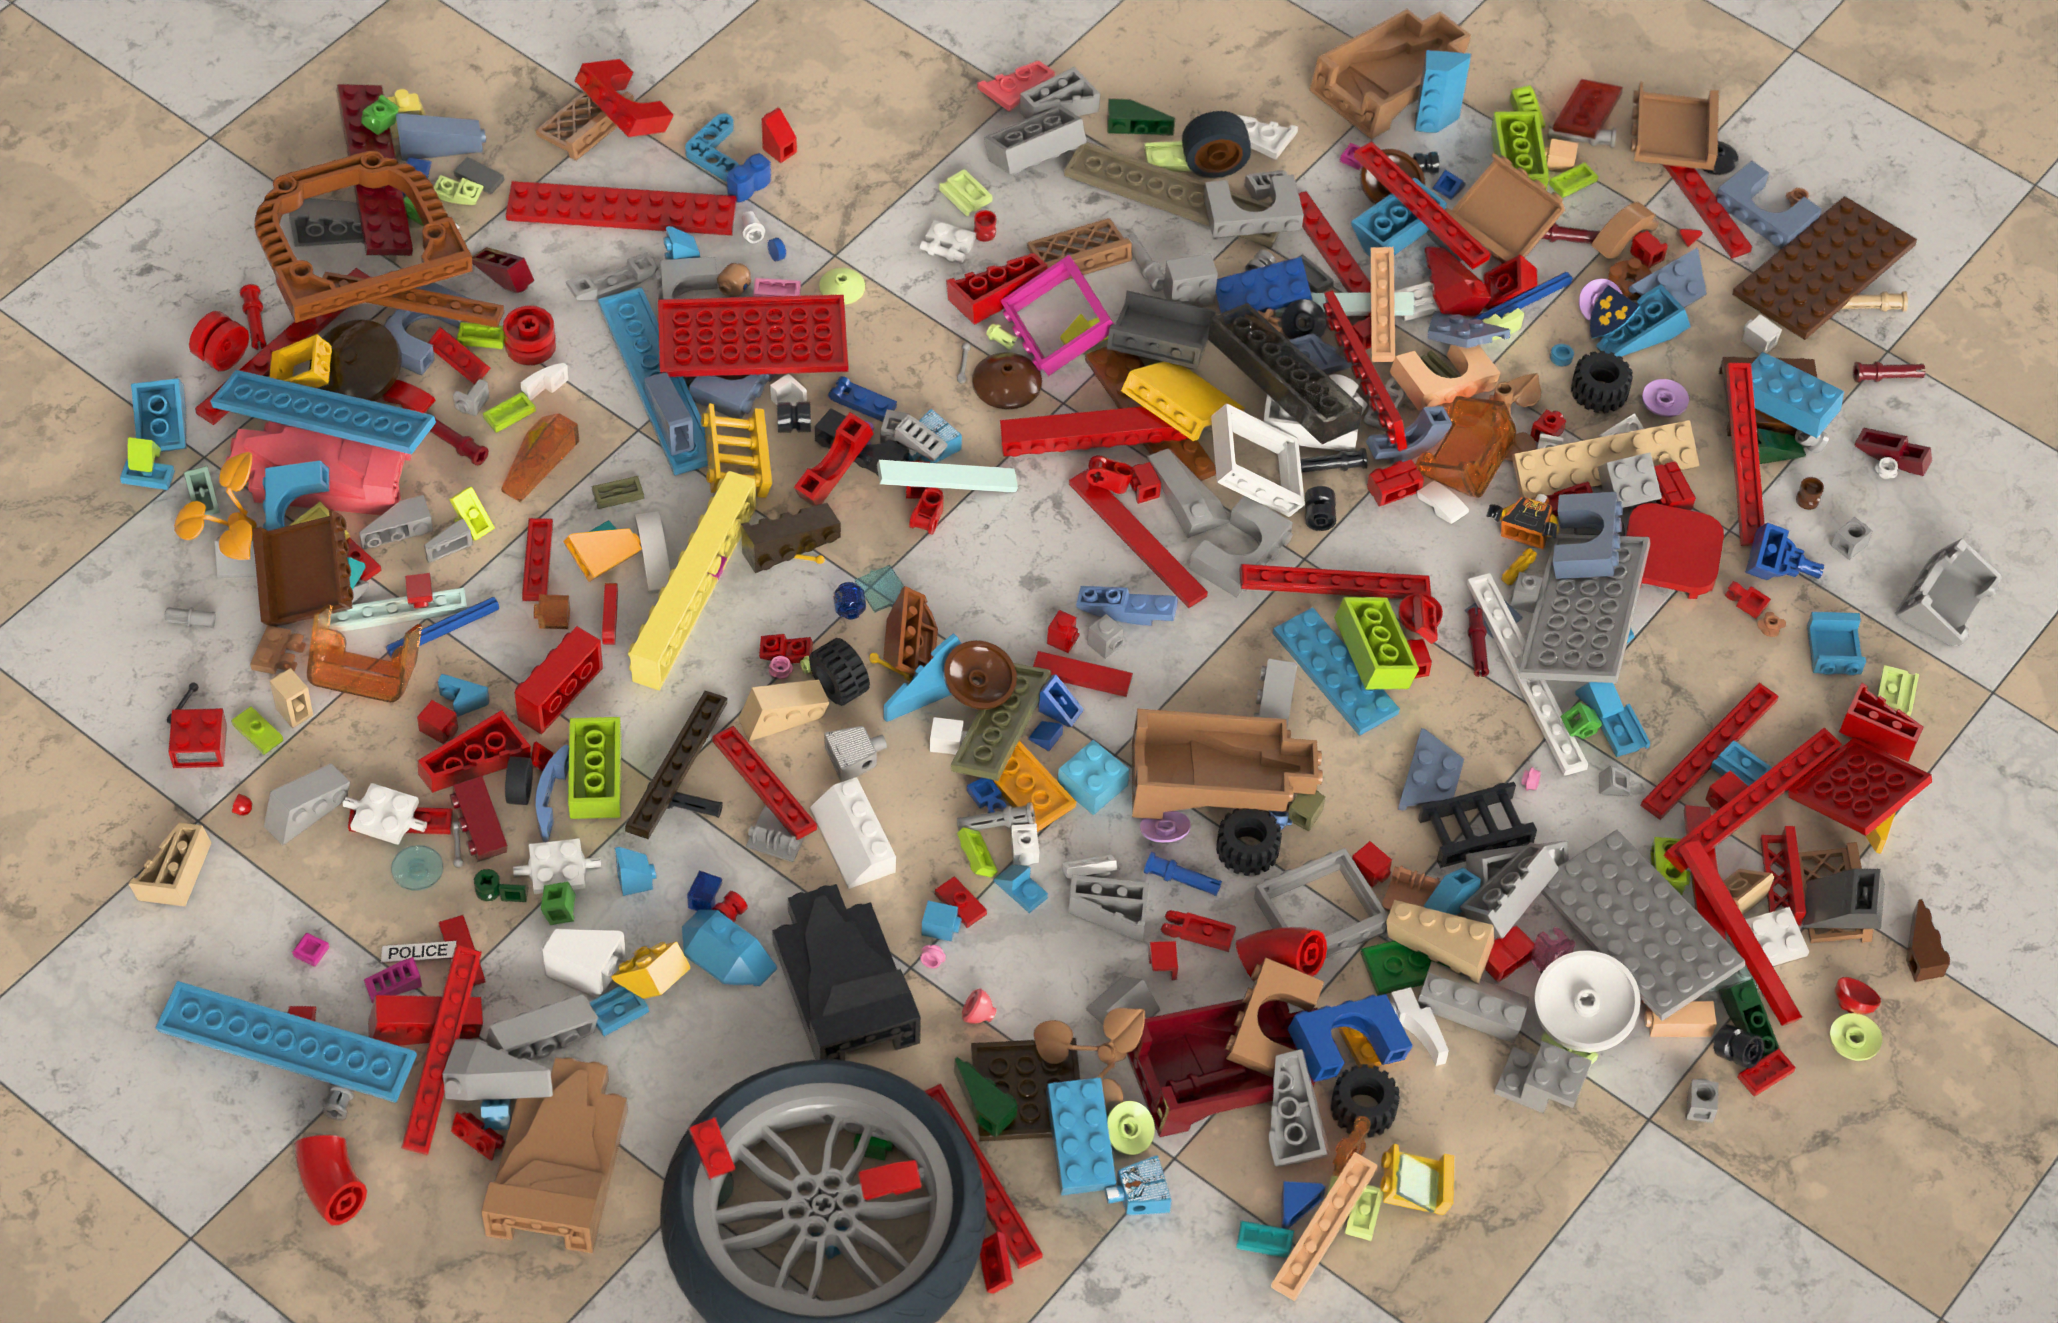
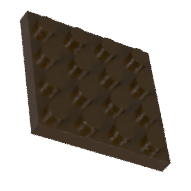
[971,1037,1080,1142]

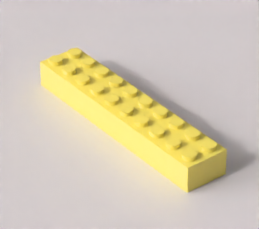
[628,471,756,691]

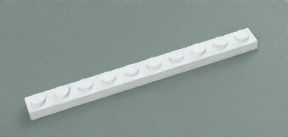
[1467,573,1588,776]

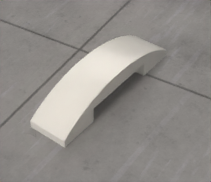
[635,511,670,594]

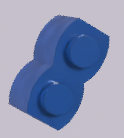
[727,153,771,203]

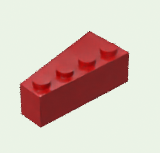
[946,253,1048,325]
[418,710,531,793]
[368,995,483,1046]

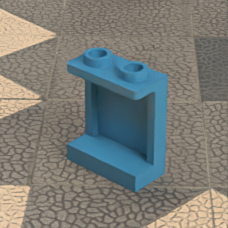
[1807,612,1866,675]

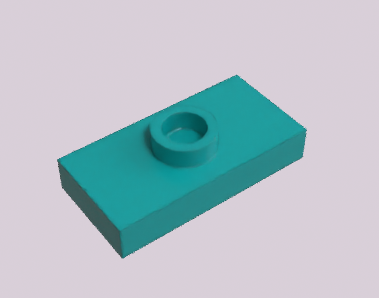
[1236,1220,1294,1258]

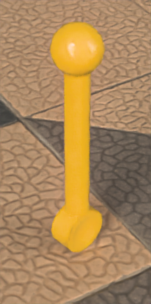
[794,554,825,564]
[869,653,913,681]

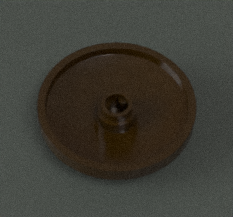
[309,319,402,402]

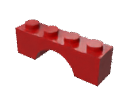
[794,412,874,506]

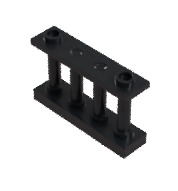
[1418,782,1537,868]

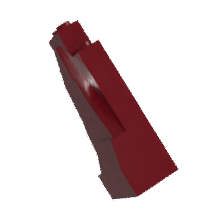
[1127,999,1336,1137]

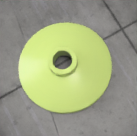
[819,268,865,304]
[1830,1013,1882,1061]
[1107,1101,1155,1155]

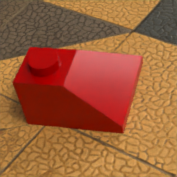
[1484,254,1537,310]

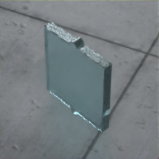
[855,565,904,613]
[1396,1154,1439,1213]

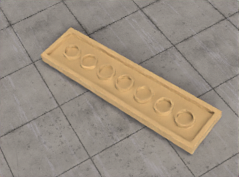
[1512,420,1700,499]

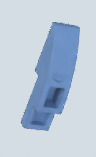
[1076,586,1178,626]

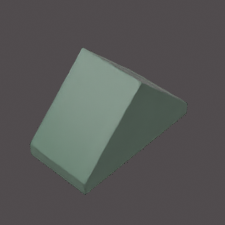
[184,466,220,515]

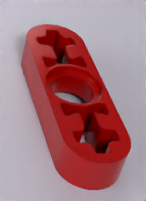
[602,583,618,645]

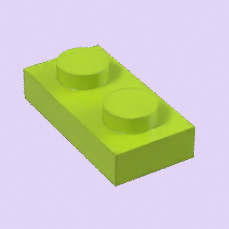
[957,827,998,878]

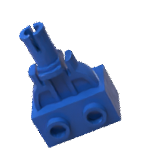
[1745,522,1824,580]

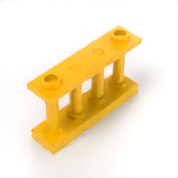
[701,404,772,498]

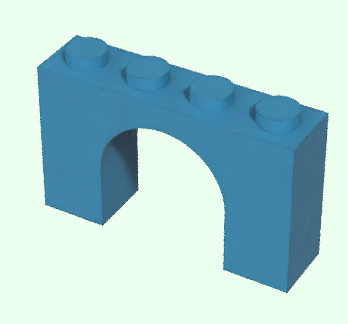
[263,461,330,531]

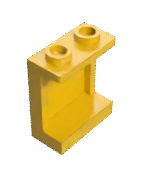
[1380,1143,1454,1215]

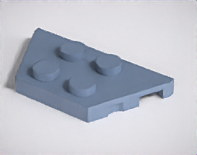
[1628,248,1707,308]
[1428,311,1510,348]
[1271,334,1352,389]
[1398,728,1464,810]

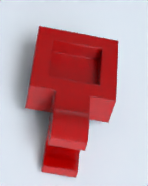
[1725,581,1771,619]

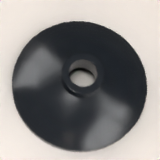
[1702,141,1739,175]
[1281,299,1326,340]

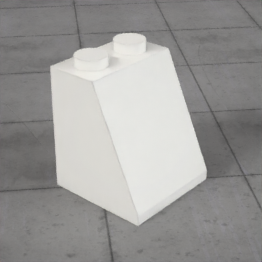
[541,929,626,998]

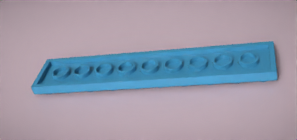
[598,287,708,476]
[210,370,436,455]
[156,981,417,1103]

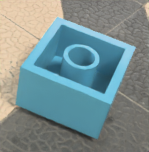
[1058,740,1130,815]

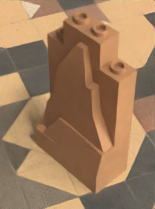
[1310,9,1471,139]
[1132,709,1323,819]
[481,1057,628,1253]

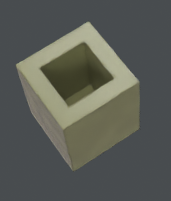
[1288,790,1326,831]

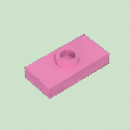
[753,278,801,297]

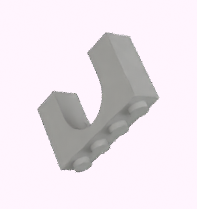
[1204,175,1304,238]
[656,257,717,300]
[1189,496,1293,598]

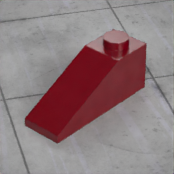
[472,247,535,293]

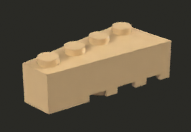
[1386,900,1494,984]

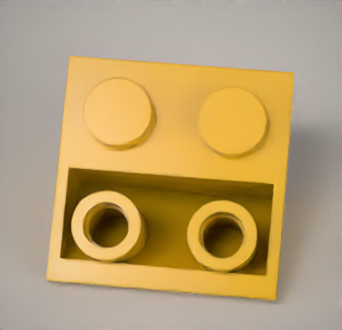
[611,941,691,999]

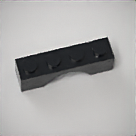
[815,408,909,477]

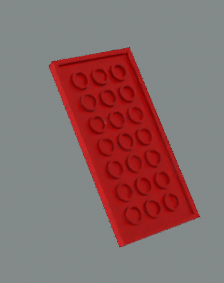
[658,294,848,377]

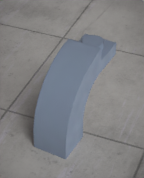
[1366,406,1452,464]

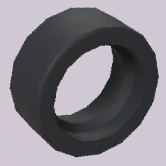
[505,757,533,805]

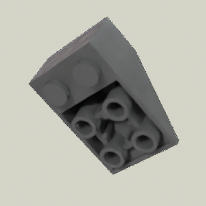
[1803,869,1885,929]

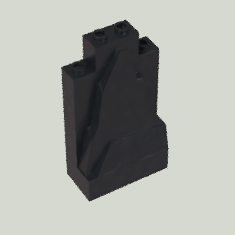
[772,884,921,1060]

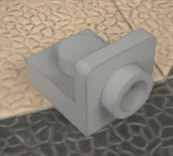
[453,379,490,416]

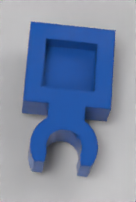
[967,778,1007,813]

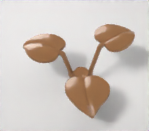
[1440,373,1541,462]
[1033,1008,1145,1117]

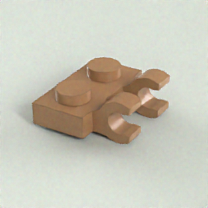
[250,625,306,674]

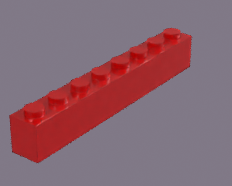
[1000,406,1189,457]

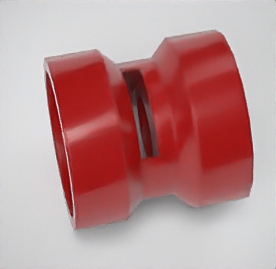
[974,210,997,242]
[712,891,748,922]

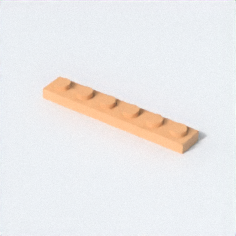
[1371,247,1395,362]
[1271,1152,1378,1301]

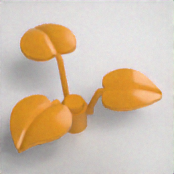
[174,452,257,560]

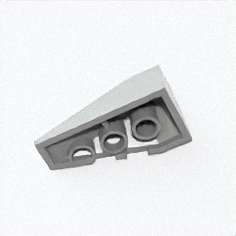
[1147,448,1230,538]
[1269,1049,1331,1167]

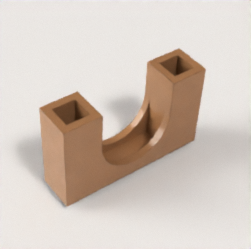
[1225,958,1324,1078]

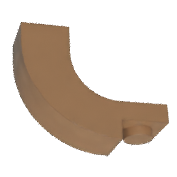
[1591,202,1660,259]

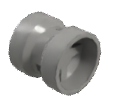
[1245,250,1276,271]
[1795,429,1828,453]

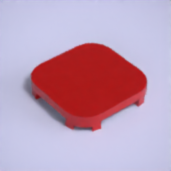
[1626,503,1724,599]

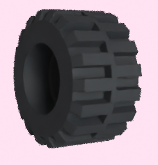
[1571,351,1633,413]
[809,638,870,706]
[1216,808,1282,876]
[1331,1064,1400,1138]

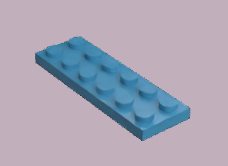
[1273,607,1400,736]

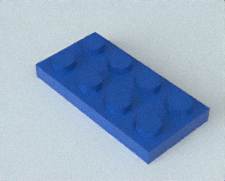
[1216,257,1313,323]

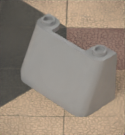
[1895,538,2002,646]

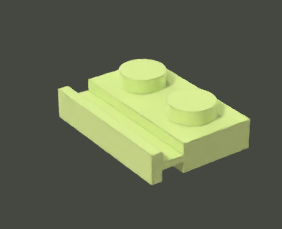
[1144,141,1191,172]
[939,169,992,216]
[1877,665,1919,716]

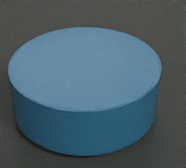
[1550,344,1574,367]

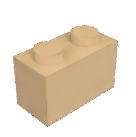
[270,668,314,728]

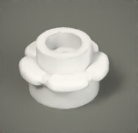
[1875,457,1898,479]

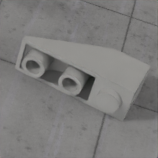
[359,495,433,549]

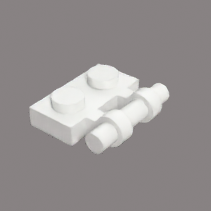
[920,220,976,263]

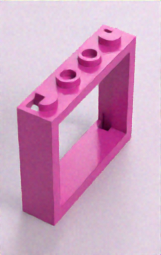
[1001,255,1115,376]

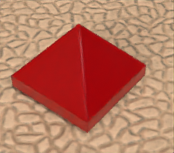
[1677,229,1703,247]
[531,741,554,771]

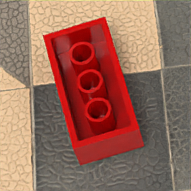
[514,626,603,735]

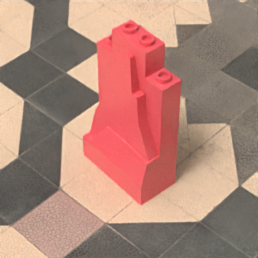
[226,421,412,515]

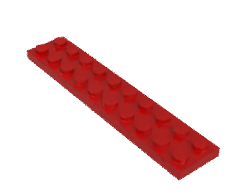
[506,181,737,236]

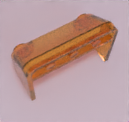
[307,604,422,703]

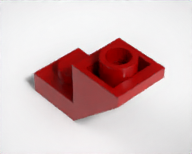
[405,573,433,608]

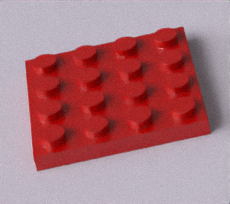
[1788,738,1932,836]

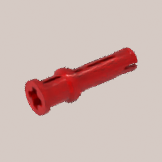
[239,284,267,350]

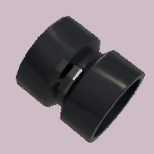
[777,402,811,433]
[1305,486,1336,531]
[1713,1025,1764,1068]

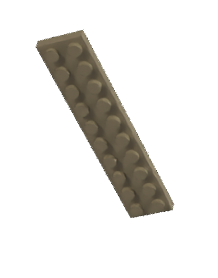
[1064,142,1280,248]

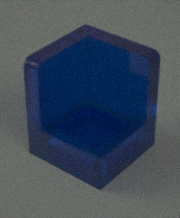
[687,870,722,911]

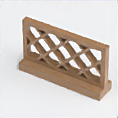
[535,91,635,161]
[1027,218,1132,281]
[1798,842,1873,943]

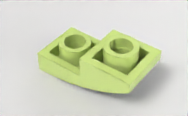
[434,175,484,205]
[1482,308,1524,341]

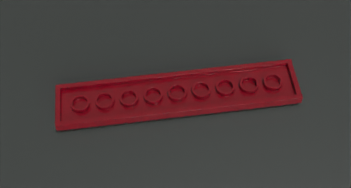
[336,84,413,256]

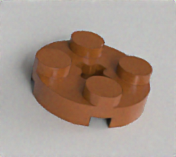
[1608,258,1652,300]

